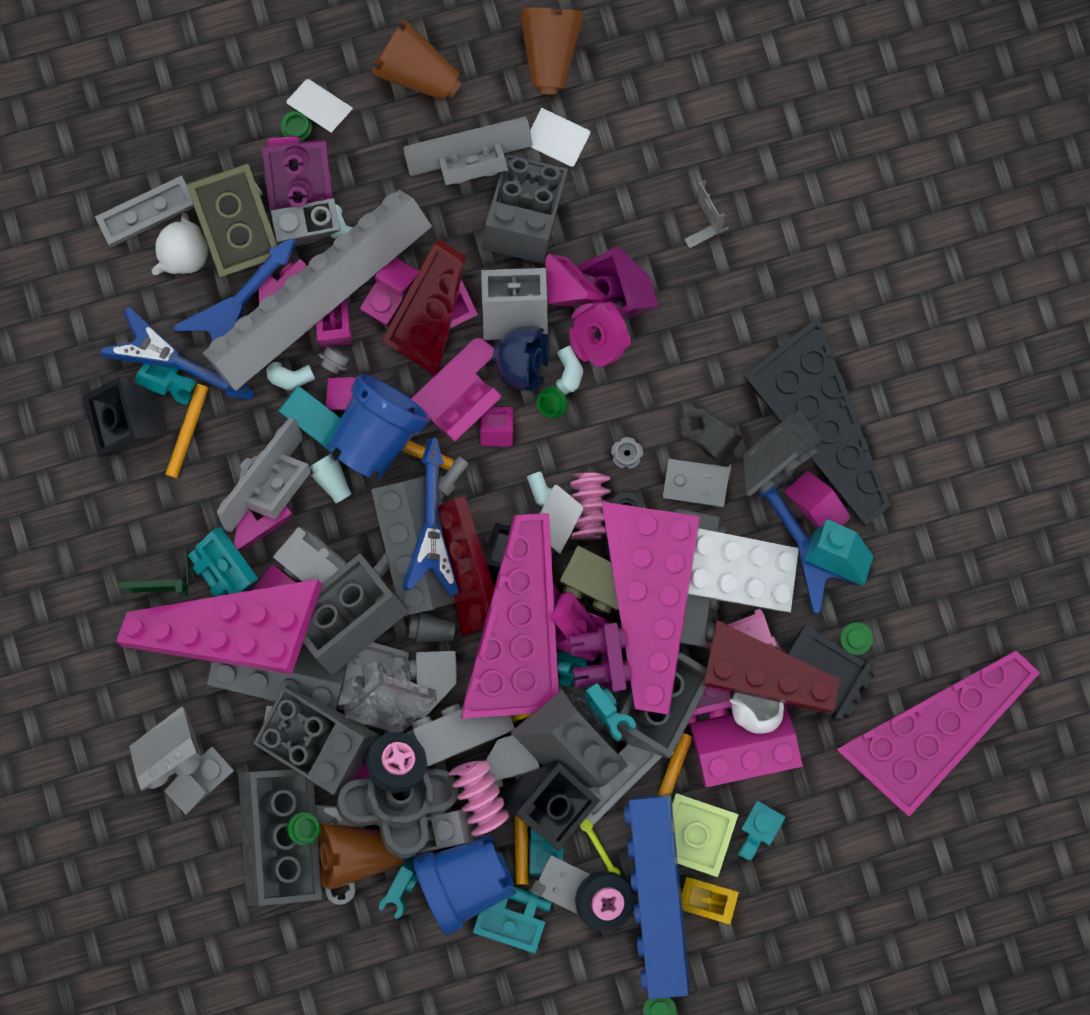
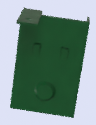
[119,552,190,597]

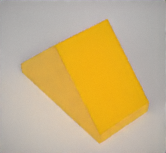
[681,877,739,924]

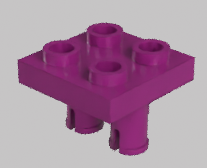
[262,139,333,211]
[568,622,631,691]

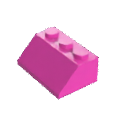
[690,703,803,787]

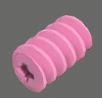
[570,473,611,540]
[449,761,509,836]

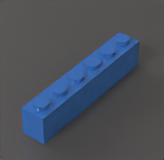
[624,793,691,999]

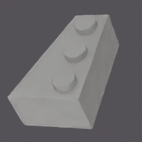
[273,527,347,584]
[405,704,515,768]

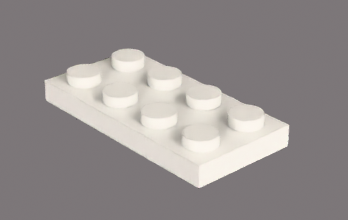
[688,529,799,612]

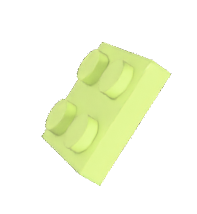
[672,793,739,877]

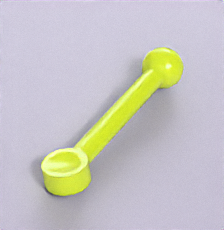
[580,819,620,875]

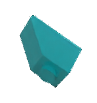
[804,519,874,586]

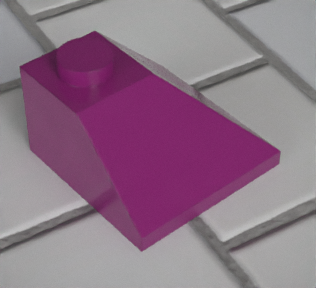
[576,247,658,328]

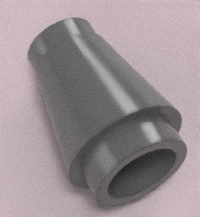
[406,612,455,643]

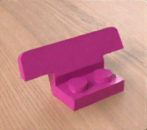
[411,338,501,441]

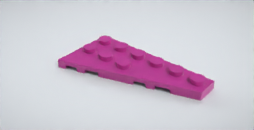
[602,502,701,714]
[460,513,559,719]
[116,579,323,674]
[835,651,1040,817]

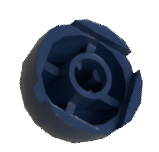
[493,326,550,392]

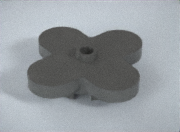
[336,764,458,858]

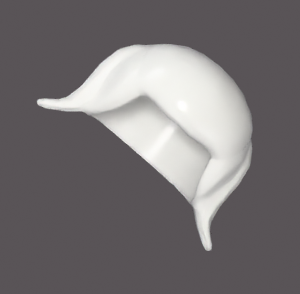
[151,213,209,275]
[730,693,784,734]

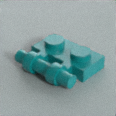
[188,527,258,597]
[473,886,552,953]

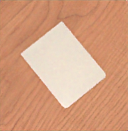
[286,79,353,133]
[530,108,590,167]
[540,485,583,554]

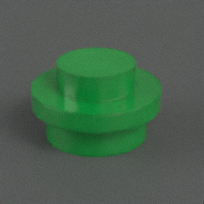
[280,110,313,142]
[536,386,567,418]
[840,622,873,655]
[287,812,320,846]
[643,997,676,1015]

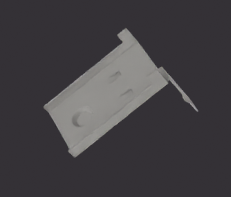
[684,180,728,249]
[663,459,732,508]
[529,853,591,914]

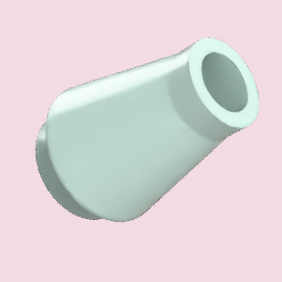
[310,454,352,504]

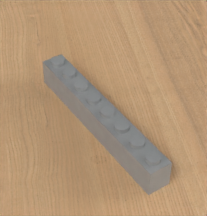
[203,190,432,391]

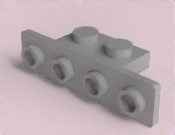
[403,117,533,185]
[217,418,311,532]

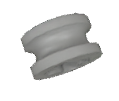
[326,882,356,905]

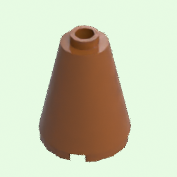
[520,7,583,95]
[370,19,462,100]
[318,823,405,889]

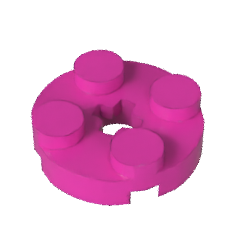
[569,301,631,367]

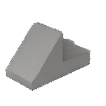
[165,747,235,815]

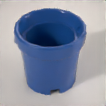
[326,374,431,480]
[413,834,517,936]

